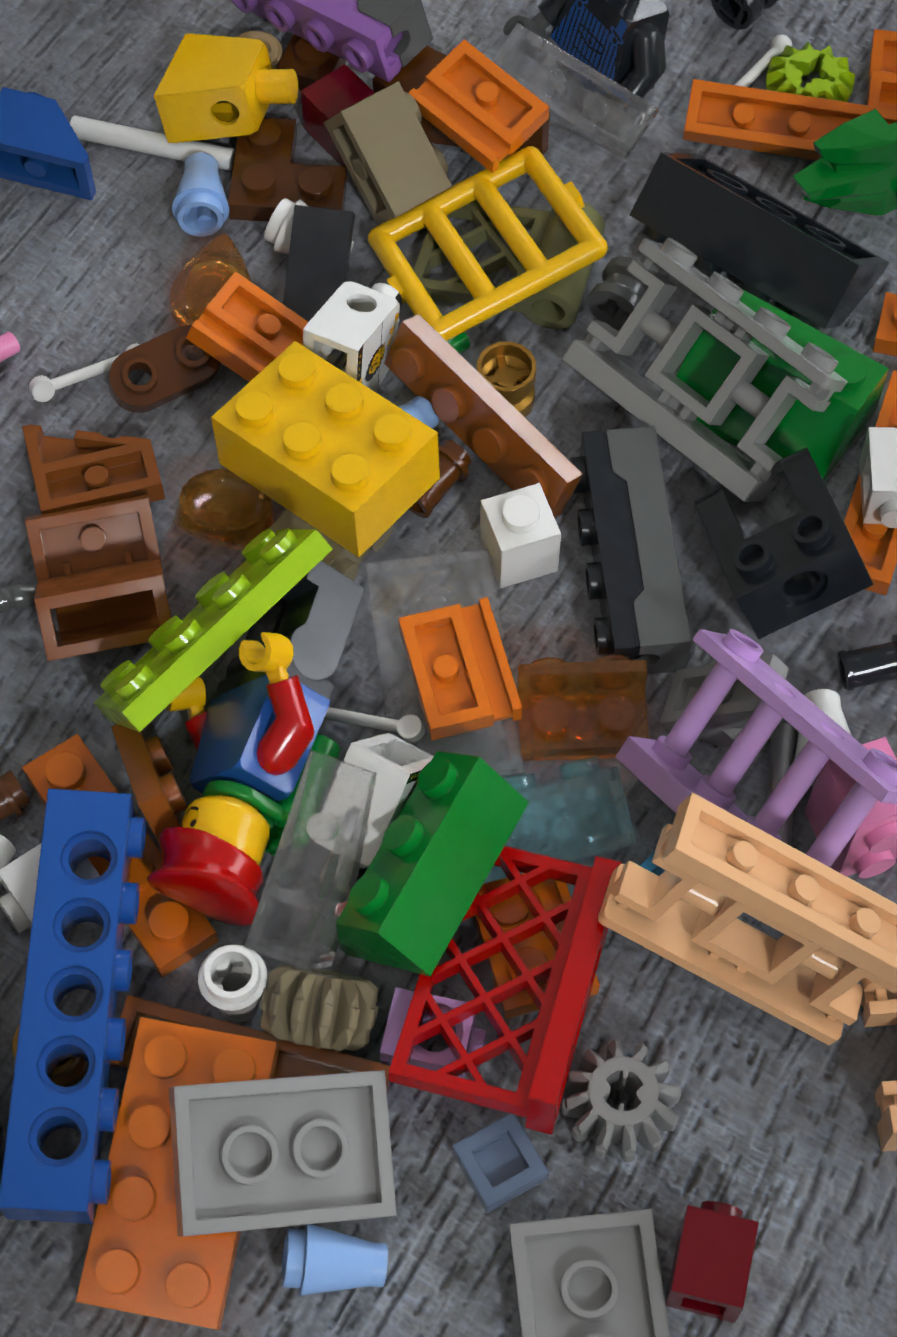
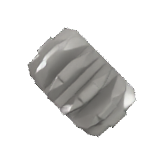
[561,1039,681,1163]

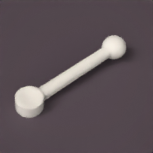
[735,35,792,87]
[29,343,140,402]
[324,707,425,743]

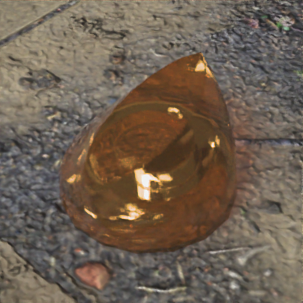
[168,233,251,326]
[173,468,274,550]

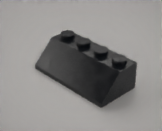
[630,152,889,330]

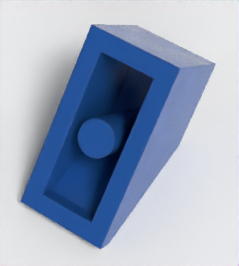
[0,87,96,200]

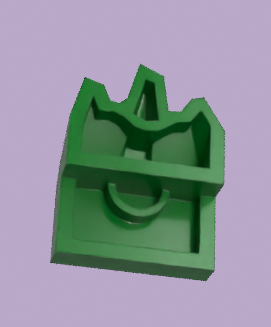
[793,109,897,216]

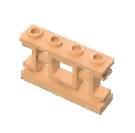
[598,792,897,1045]

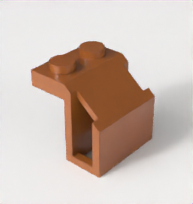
[25,494,172,662]

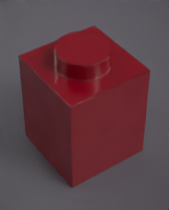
[301,64,375,166]
[665,1201,759,1323]

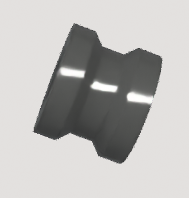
[587,256,648,330]

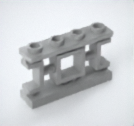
[562,237,847,502]

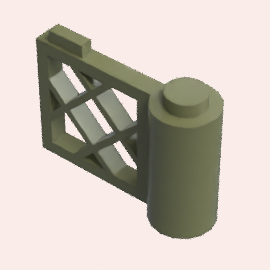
[413,200,605,329]

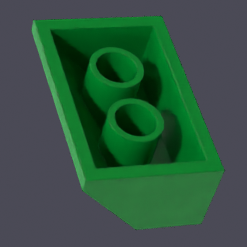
[676,289,889,482]
[336,751,529,976]

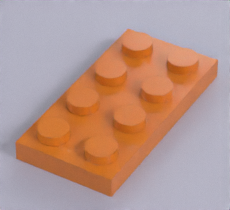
[76,1017,280,1330]

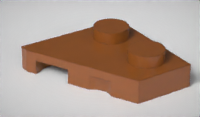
[22,424,165,514]
[111,724,188,842]

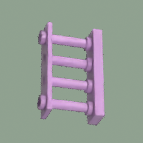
[615,629,897,867]

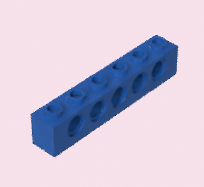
[0,789,146,1224]

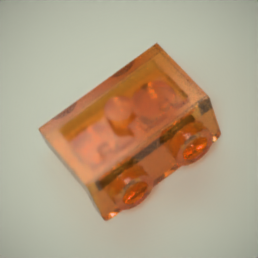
[516,655,649,761]

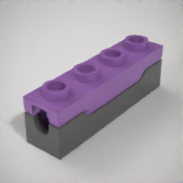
[231,0,433,82]

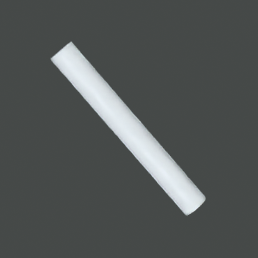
[70,115,236,171]

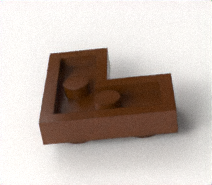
[228,117,347,222]

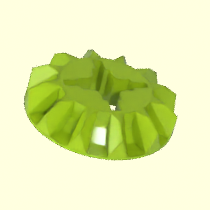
[765,41,855,102]

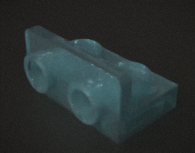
[504,757,636,874]

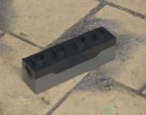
[570,426,691,678]

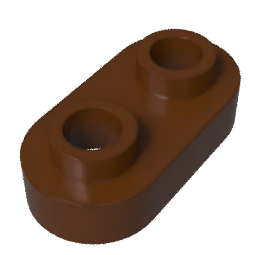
[108,324,221,413]

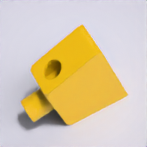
[154,34,298,143]

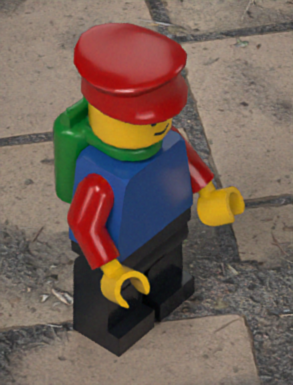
[147,561,365,927]

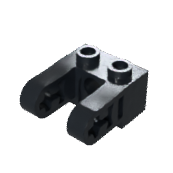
[694,447,874,639]

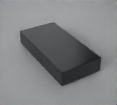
[283,205,355,322]

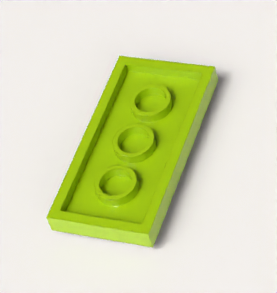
[94,528,333,732]

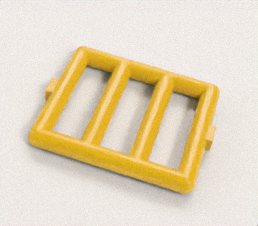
[368,146,608,341]

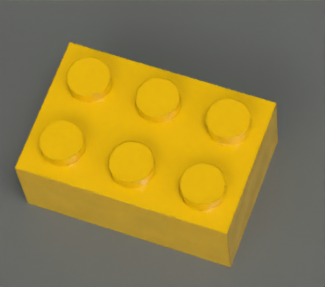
[211,341,440,558]

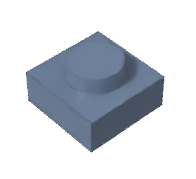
[452,1114,549,1213]

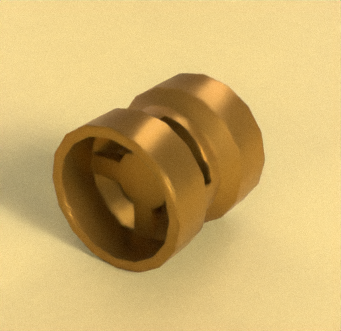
[476,341,536,417]

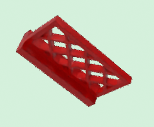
[388,846,622,1135]

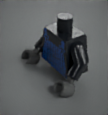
[503,0,670,138]

